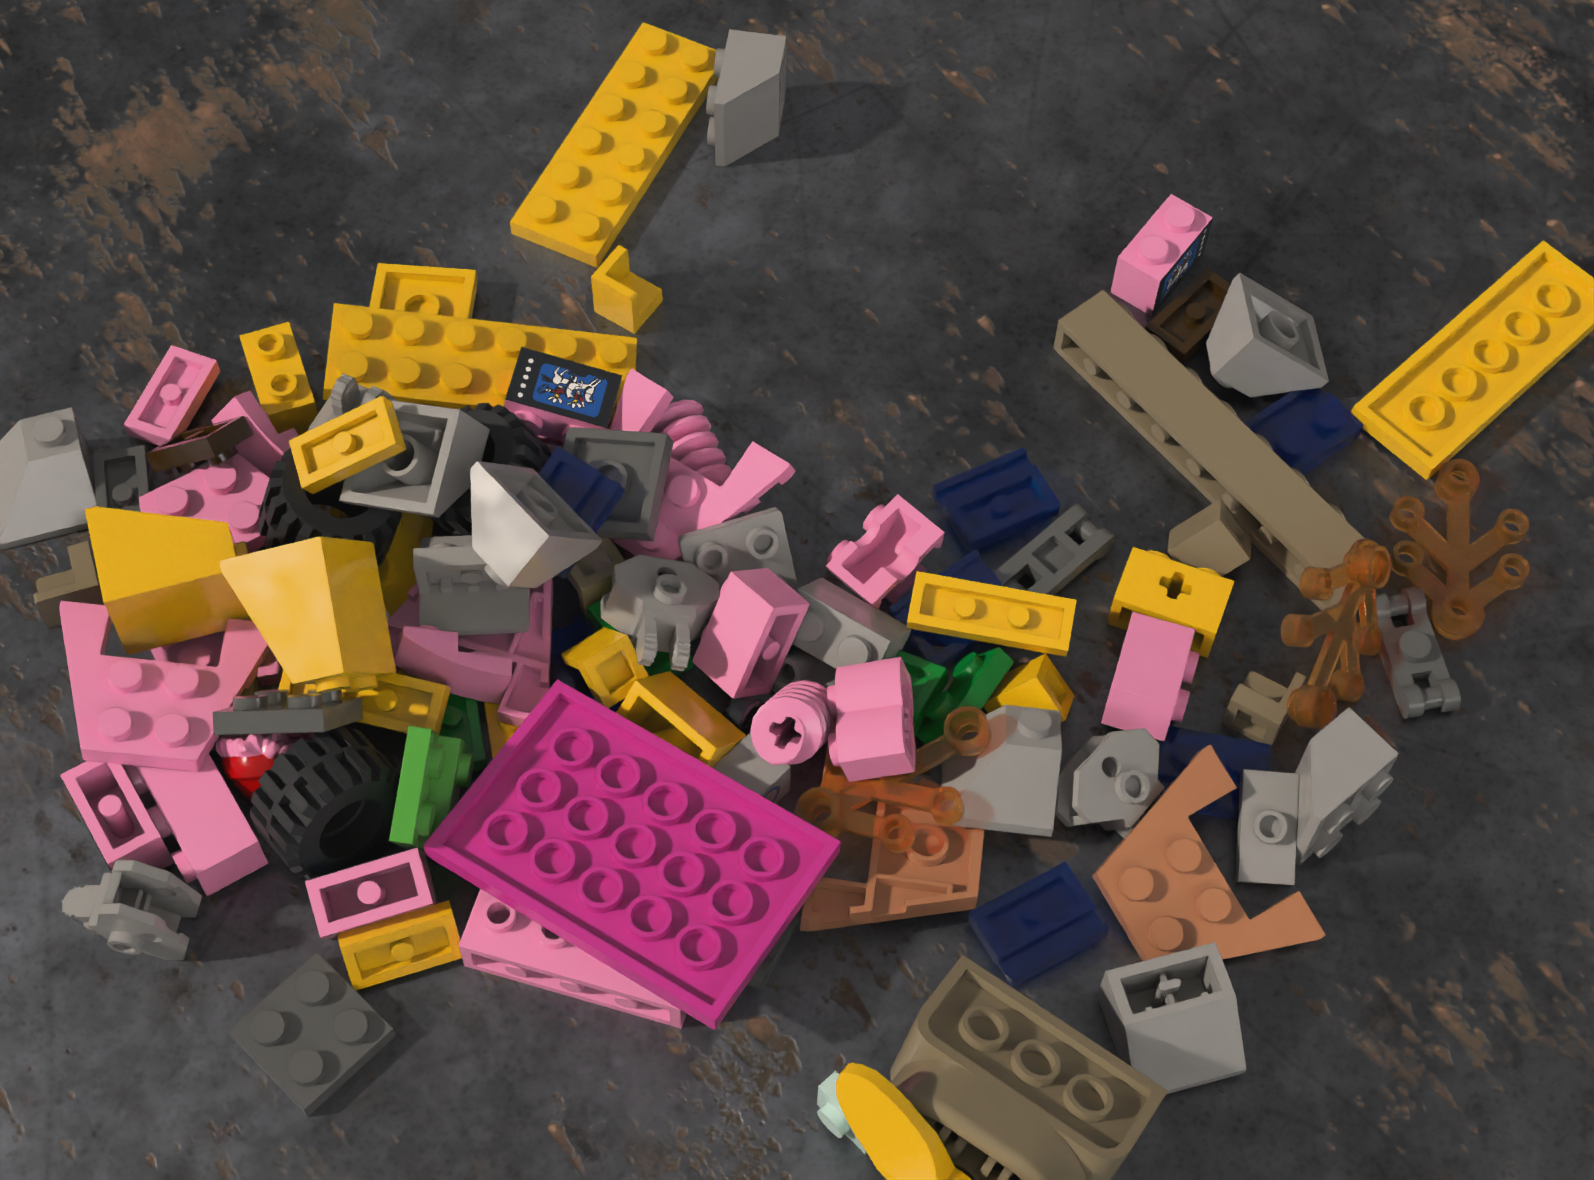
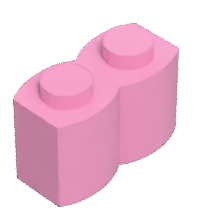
[827,657,916,782]

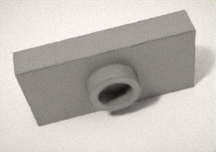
[1235,769,1299,886]

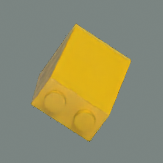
[85,506,252,655]
[220,536,396,693]

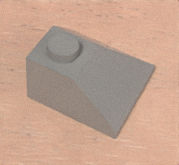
[1206,273,1329,397]
[339,397,490,518]
[0,407,96,550]
[470,461,603,588]
[940,705,1062,837]

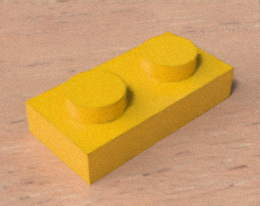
[289,396,406,494]
[337,900,462,991]

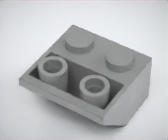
[706,29,786,167]
[772,577,912,693]
[1295,707,1399,866]
[1097,942,1246,1094]

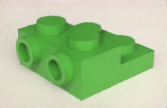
[389,726,474,852]

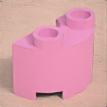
[826,494,945,610]

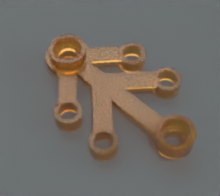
[1389,459,1530,640]
[1281,539,1391,730]
[794,706,992,853]

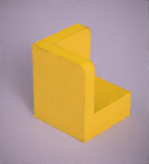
[591,245,663,334]
[561,627,649,708]
[984,653,1075,722]

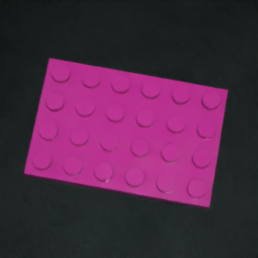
[424,679,841,1030]

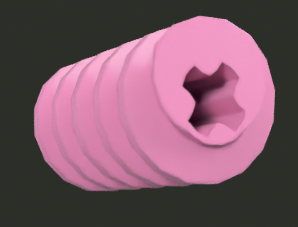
[651,399,732,486]
[750,680,837,765]

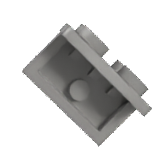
[678,507,798,592]
[413,535,530,636]

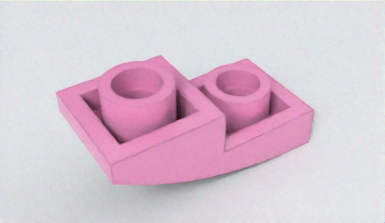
[211,390,299,478]
[393,625,512,704]

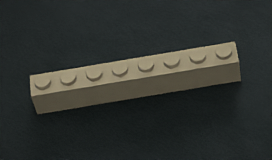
[1053,290,1389,621]

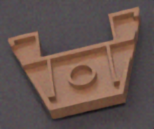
[800,744,984,932]
[1092,744,1326,961]

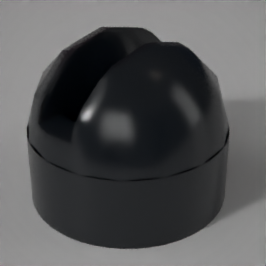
[722,696,765,735]

